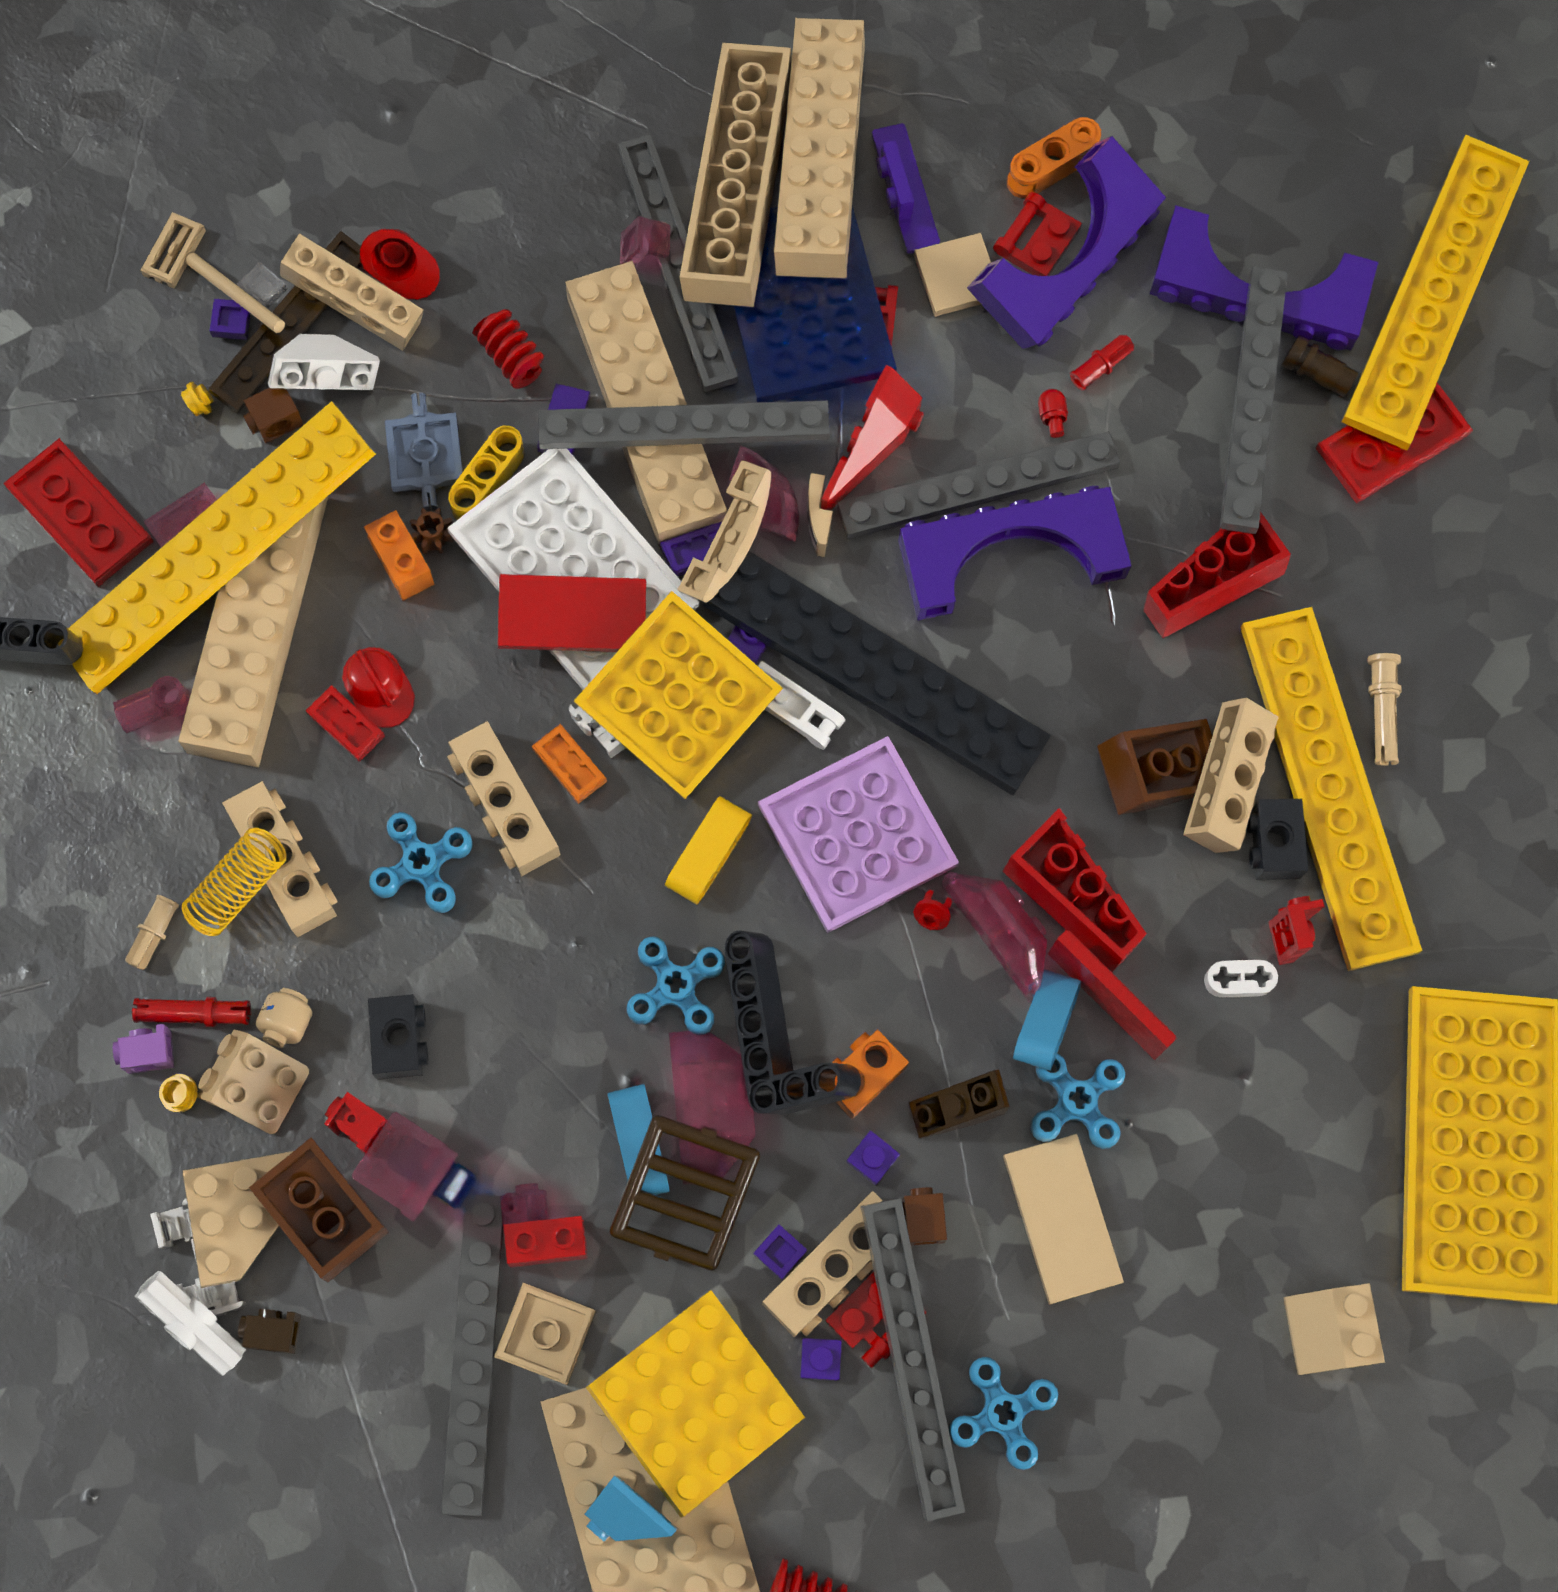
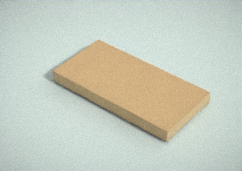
[1003,1134,1124,1305]

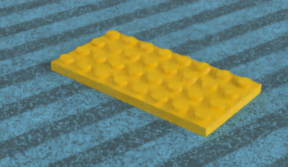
[1402,986,1558,1305]

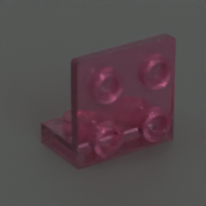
[352,1112,460,1222]

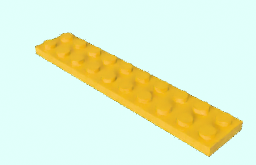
[1341,135,1529,450]
[58,401,376,694]
[1240,607,1422,971]

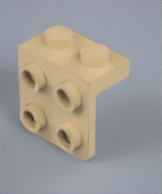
[197,1029,309,1134]

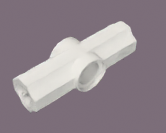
[134,1271,246,1376]

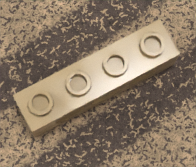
[280,233,423,351]
[1183,698,1278,853]
[447,721,560,877]
[222,781,338,938]
[762,1191,882,1338]

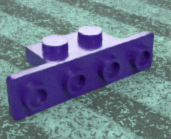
[872,123,940,254]

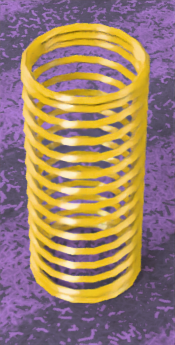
[182,827,287,936]

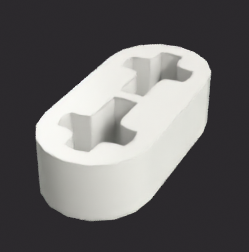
[1204,960,1278,997]

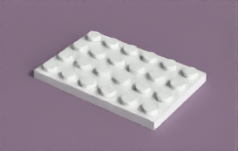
[447,449,700,690]

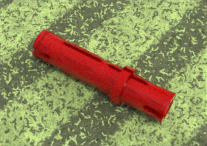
[132,997,251,1027]

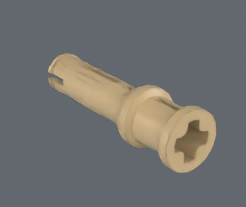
[1368,653,1402,766]

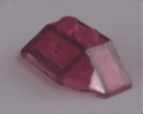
[941,872,1047,1003]
[669,1031,756,1185]

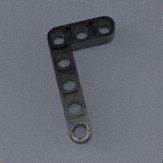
[0,617,83,665]
[725,930,861,1115]

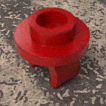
[913,890,952,930]

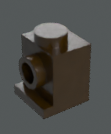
[238,1309,301,1354]

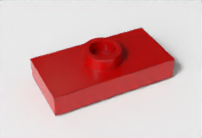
[305,685,385,762]

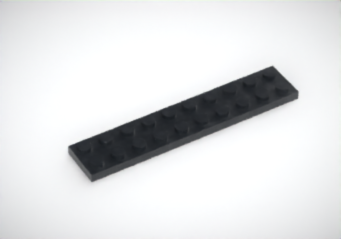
[703,551,1051,796]

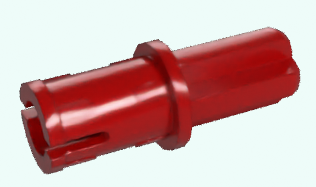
[1070,335,1135,391]

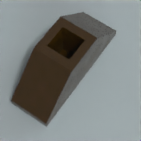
[909,1069,1010,1139]

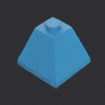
[585,1476,678,1542]

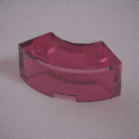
[729,446,799,542]

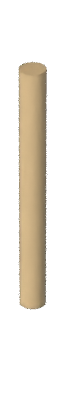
[186,253,285,333]

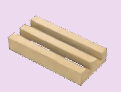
[140,212,206,289]

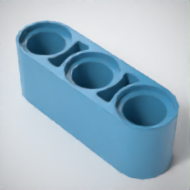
[1013,969,1081,1071]
[607,1084,670,1195]

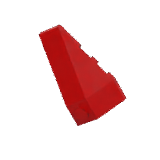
[820,365,924,511]

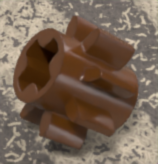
[410,508,454,554]

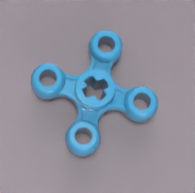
[369,812,473,913]
[627,936,725,1035]
[1030,1053,1126,1149]
[949,1357,1058,1470]

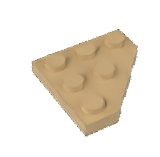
[182,1151,293,1288]

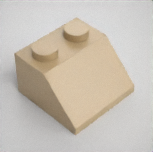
[1283,1283,1385,1375]

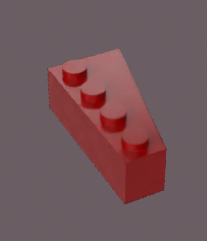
[1144,511,1291,638]

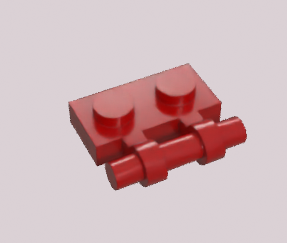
[825,1272,926,1369]

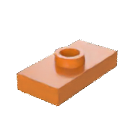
[532,724,607,804]

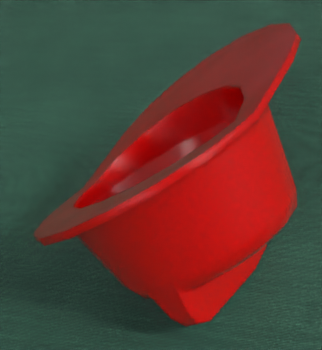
[360,229,440,300]
[342,647,415,728]

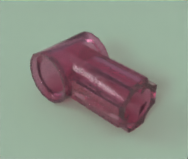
[113,676,191,733]

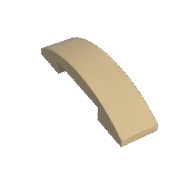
[678,460,771,603]

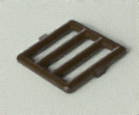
[610,1115,760,1271]

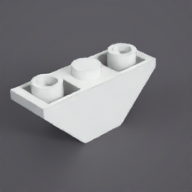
[268,334,380,390]

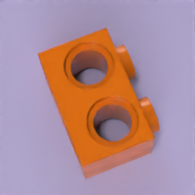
[364,510,435,601]
[832,1029,909,1119]

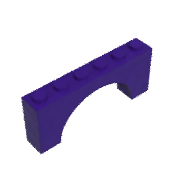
[967,136,1166,349]
[1149,206,1378,351]
[898,486,1132,620]

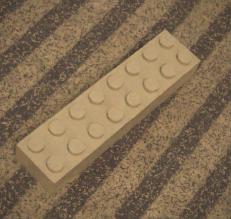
[774,18,865,278]
[679,43,792,307]
[565,261,727,549]
[178,468,328,768]

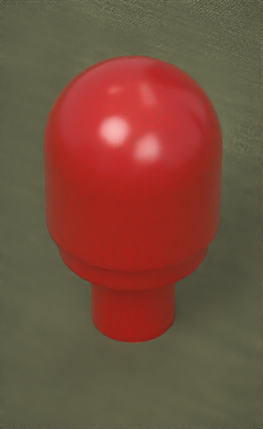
[1038,389,1068,438]

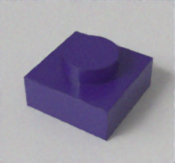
[209,299,251,340]
[846,1130,900,1186]
[753,1224,808,1280]
[800,1338,842,1381]

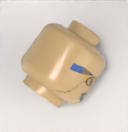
[256,988,313,1048]

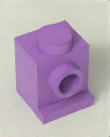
[113,1024,175,1074]

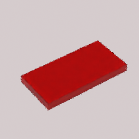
[1316,382,1473,504]
[3,438,154,587]
[498,574,646,652]
[1048,930,1177,1060]

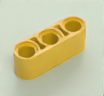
[448,425,524,520]
[665,796,752,905]

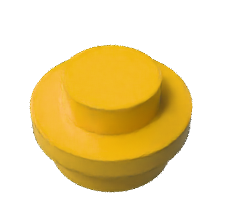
[181,381,214,417]
[159,1074,198,1113]

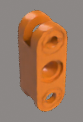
[1007,117,1101,199]

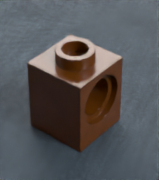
[243,388,304,444]
[902,1187,947,1246]

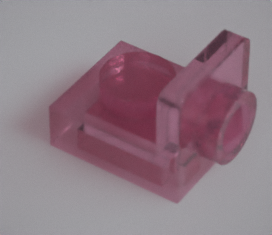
[620,216,670,266]

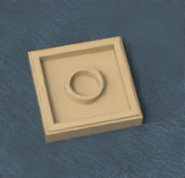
[914,233,991,317]
[494,1283,596,1385]

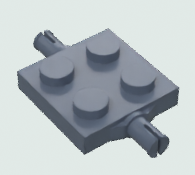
[385,392,463,511]

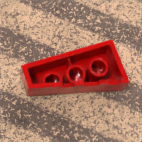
[1002,807,1147,972]

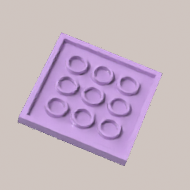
[758,736,959,933]

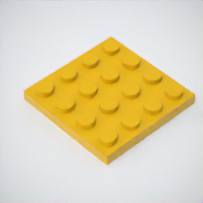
[574,591,783,799]
[586,1290,805,1518]

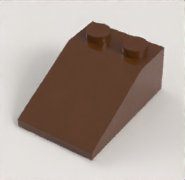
[1097,719,1212,815]
[249,1137,389,1282]

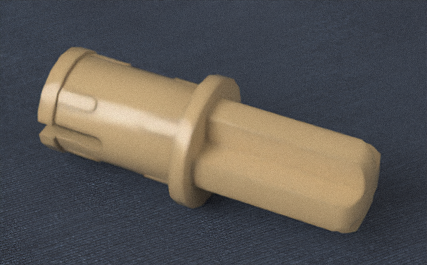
[125,895,179,970]

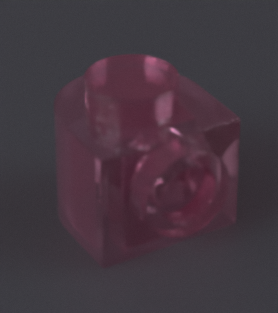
[500,1183,549,1227]

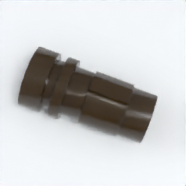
[1281,335,1359,397]

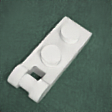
[758,661,845,750]

